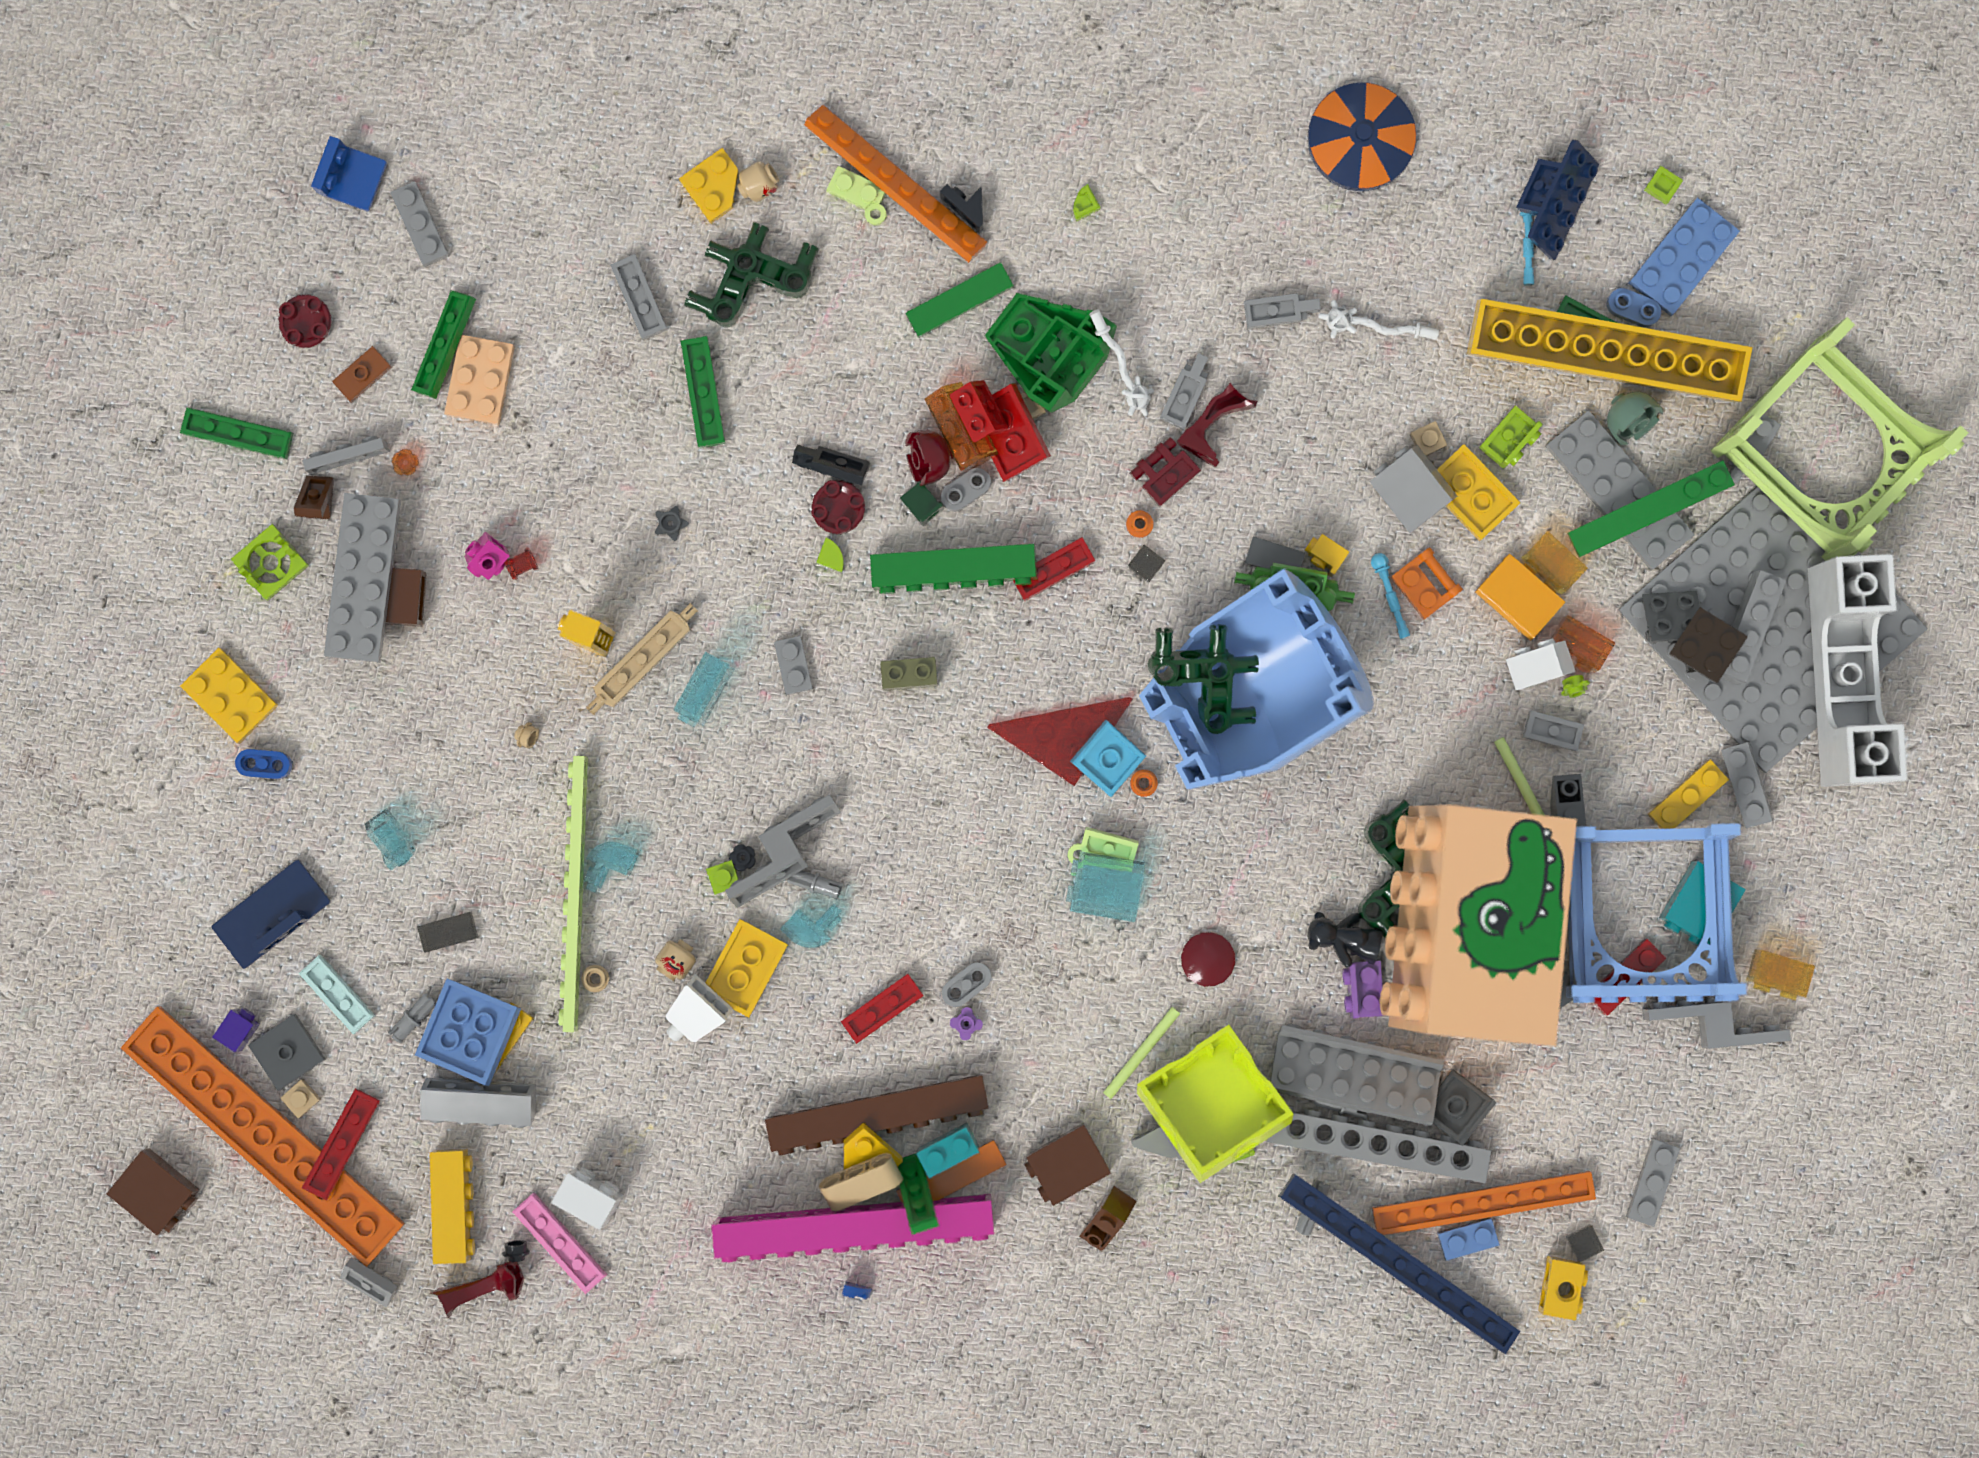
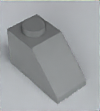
[1130,1125,1182,1160]

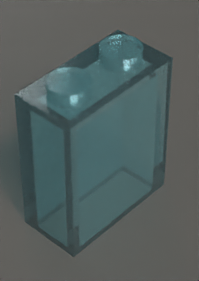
[673,652,735,728]
[1066,851,1145,922]

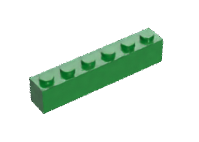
[870,544,1037,594]

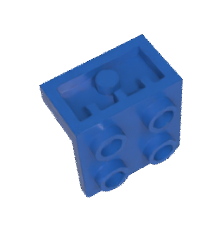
[311,136,387,212]

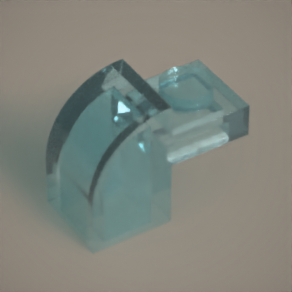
[364,808,416,871]
[584,842,641,893]
[780,904,843,948]

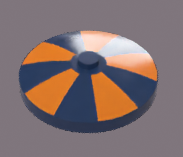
[1307,82,1416,192]

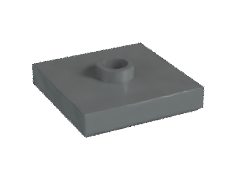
[248,1014,326,1091]
[1433,1069,1497,1146]

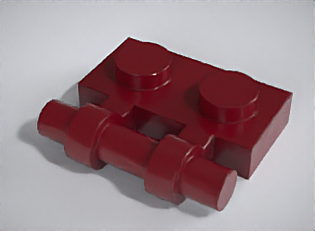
[1129,437,1201,507]

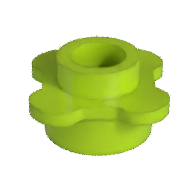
[1561,675,1590,698]

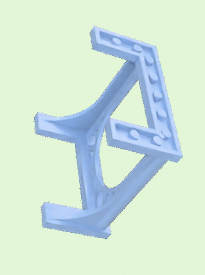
[1566,824,1747,1003]

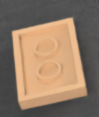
[444,335,515,425]

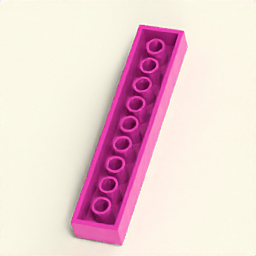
[711,1194,994,1262]

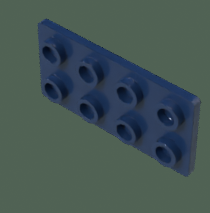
[1516,139,1599,260]
[211,860,331,969]

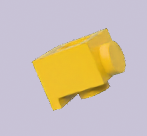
[1304,534,1349,577]

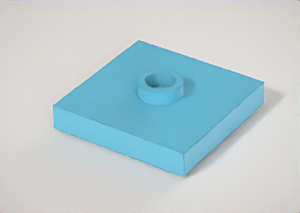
[1070,720,1146,797]

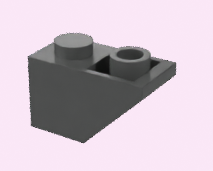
[1550,774,1586,827]

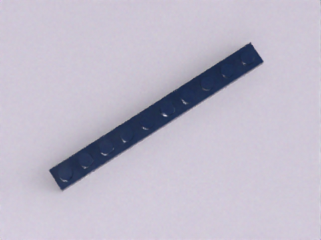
[1278,1173,1521,1355]

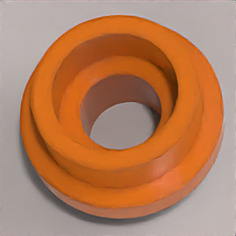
[1126,510,1153,538]
[1130,769,1158,797]

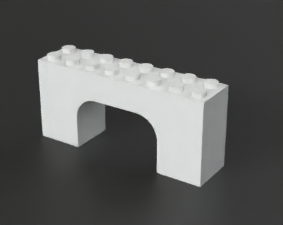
[1808,554,1907,787]

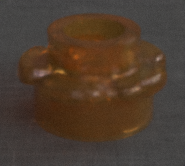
[392,449,419,476]

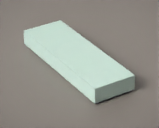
[298,955,376,1035]

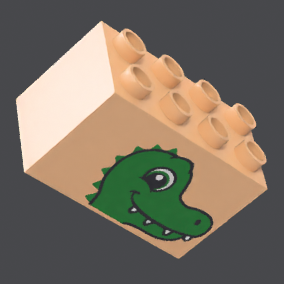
[1380,805,1577,1046]

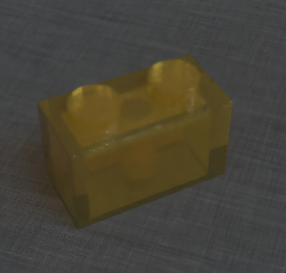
[1521,531,1588,595]
[1746,949,1815,1001]

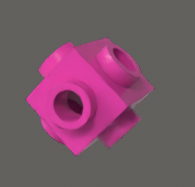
[464,532,510,580]

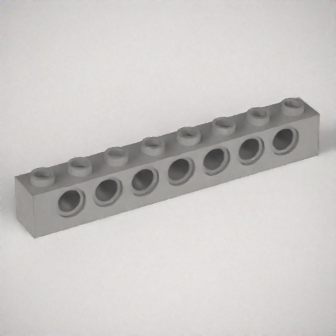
[1265,1105,1491,1183]

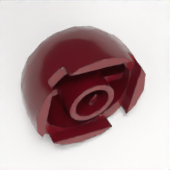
[905,430,954,486]

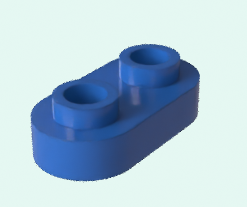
[235,749,292,779]

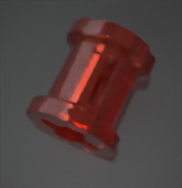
[504,547,539,581]

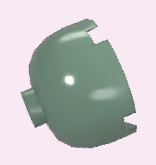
[1607,391,1663,445]

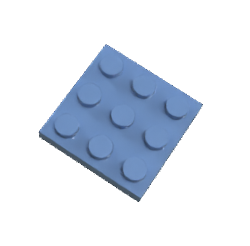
[415,978,521,1086]

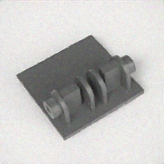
[1642,591,1700,644]

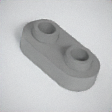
[941,468,991,512]
[942,962,991,1007]

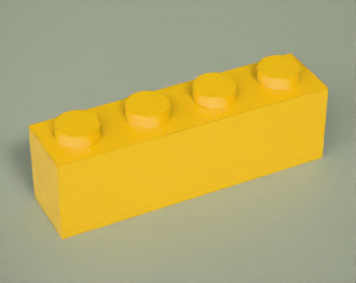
[558,610,616,657]
[429,1149,475,1264]

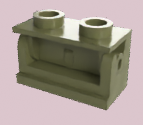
[880,657,938,691]

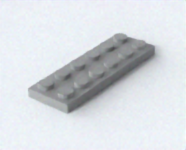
[1545,410,1695,570]
[324,493,401,663]

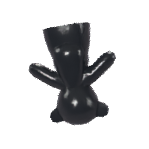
[1307,912,1383,968]

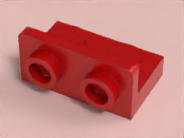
[950,380,1009,442]

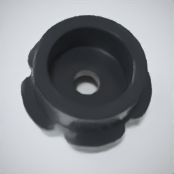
[729,844,756,871]
[502,1240,530,1262]

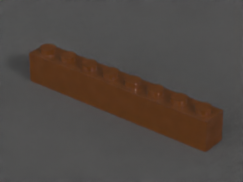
[765,1074,989,1156]

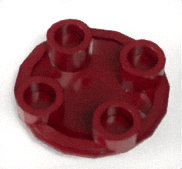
[279,294,331,348]
[811,480,865,534]
[1181,932,1235,987]

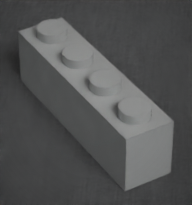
[1721,570,1786,685]
[420,1078,536,1128]

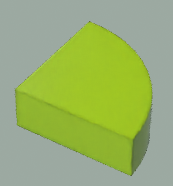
[1073,184,1100,222]
[816,538,844,573]

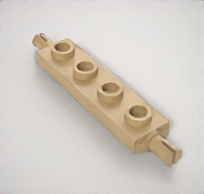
[586,603,698,715]

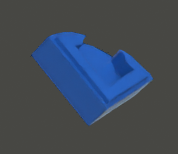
[842,1281,872,1299]

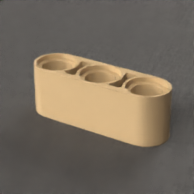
[819,1153,903,1211]

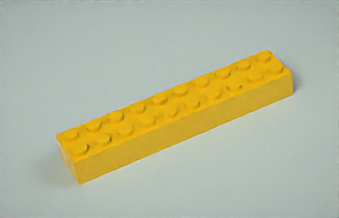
[1467,299,1753,402]

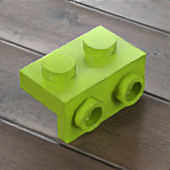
[1479,405,1543,469]

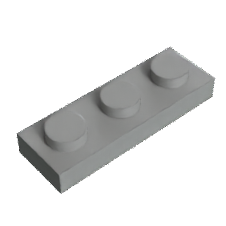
[390,181,449,267]
[610,254,668,340]
[302,436,390,475]
[1721,741,1774,828]
[1626,1138,1680,1227]

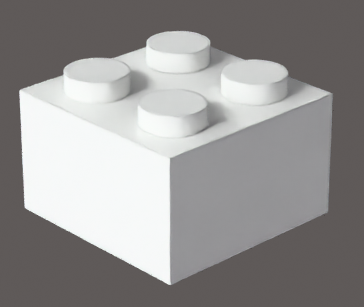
[551,1167,623,1230]

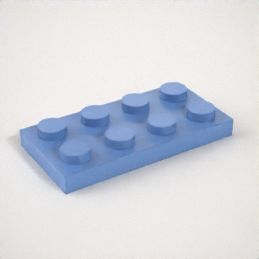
[1628,197,1740,317]

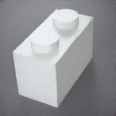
[1506,638,1576,691]

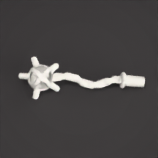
[1318,300,1439,340]
[1089,309,1154,416]

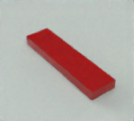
[302,1088,380,1201]

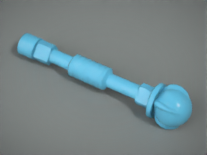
[1520,212,1535,286]
[1371,553,1411,639]

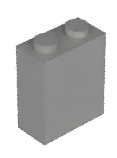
[1369,445,1458,533]

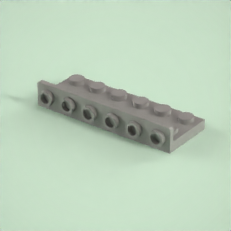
[1270,1024,1444,1126]

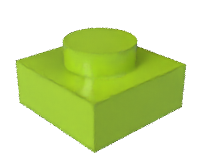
[1644,166,1683,205]
[706,860,739,895]

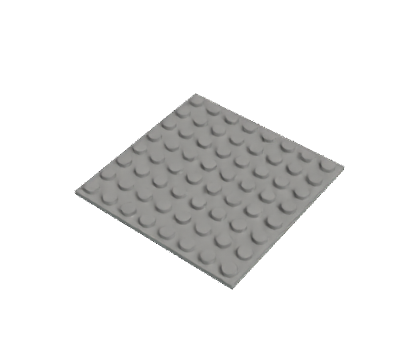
[1618,466,1928,773]

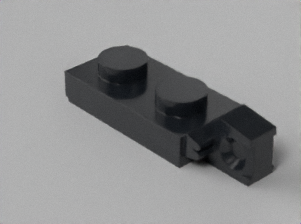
[792,444,870,486]

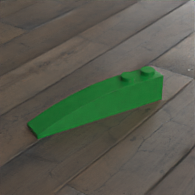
[1567,460,1735,558]

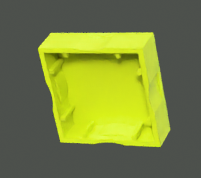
[1137,1025,1294,1183]

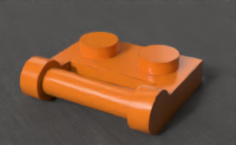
[1390,547,1463,620]

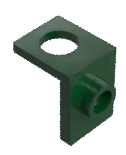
[900,481,944,526]

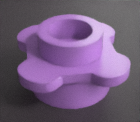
[950,1007,983,1040]

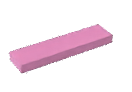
[512,1192,607,1294]

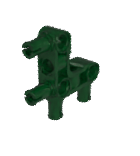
[684,222,819,328]
[1147,624,1259,734]
[1358,799,1410,939]

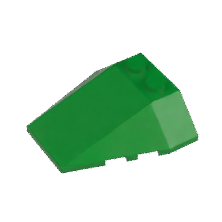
[984,293,1117,413]

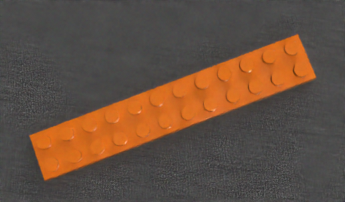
[121,1006,405,1267]

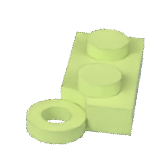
[826,166,887,226]
[1068,827,1139,869]

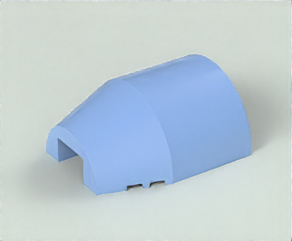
[1139,569,1373,790]

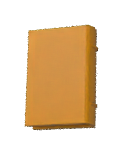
[1475,553,1565,641]

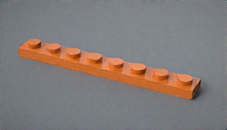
[804,105,987,263]
[1372,1171,1596,1235]

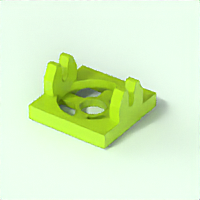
[231,524,309,601]

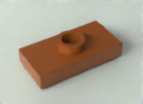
[332,346,392,403]

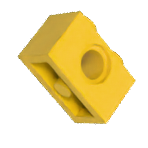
[1538,1256,1588,1321]

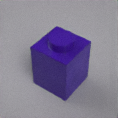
[212,1007,260,1052]

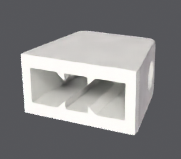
[666,974,733,1042]

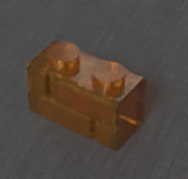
[1551,615,1615,674]

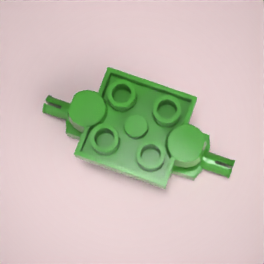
[1234,563,1355,611]

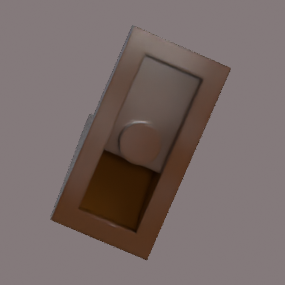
[294,475,334,519]

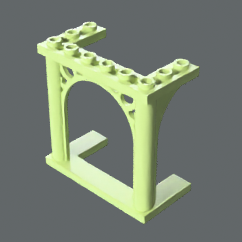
[1710,317,1968,561]

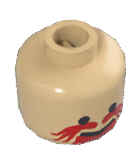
[737,161,779,202]
[655,939,696,982]

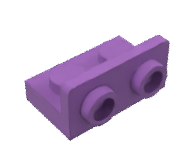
[1342,961,1384,1018]

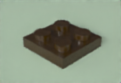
[1669,607,1748,684]

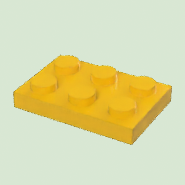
[1437,444,1520,541]
[180,647,278,744]
[705,919,789,1018]

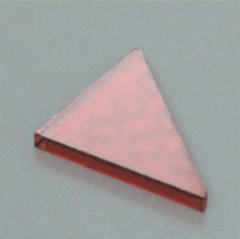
[987,697,1133,786]

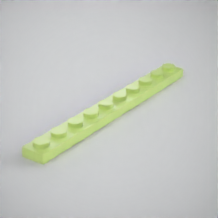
[559,756,588,1032]

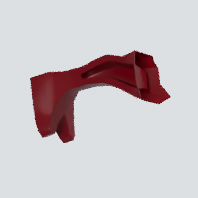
[1177,383,1258,468]
[430,1261,524,1319]

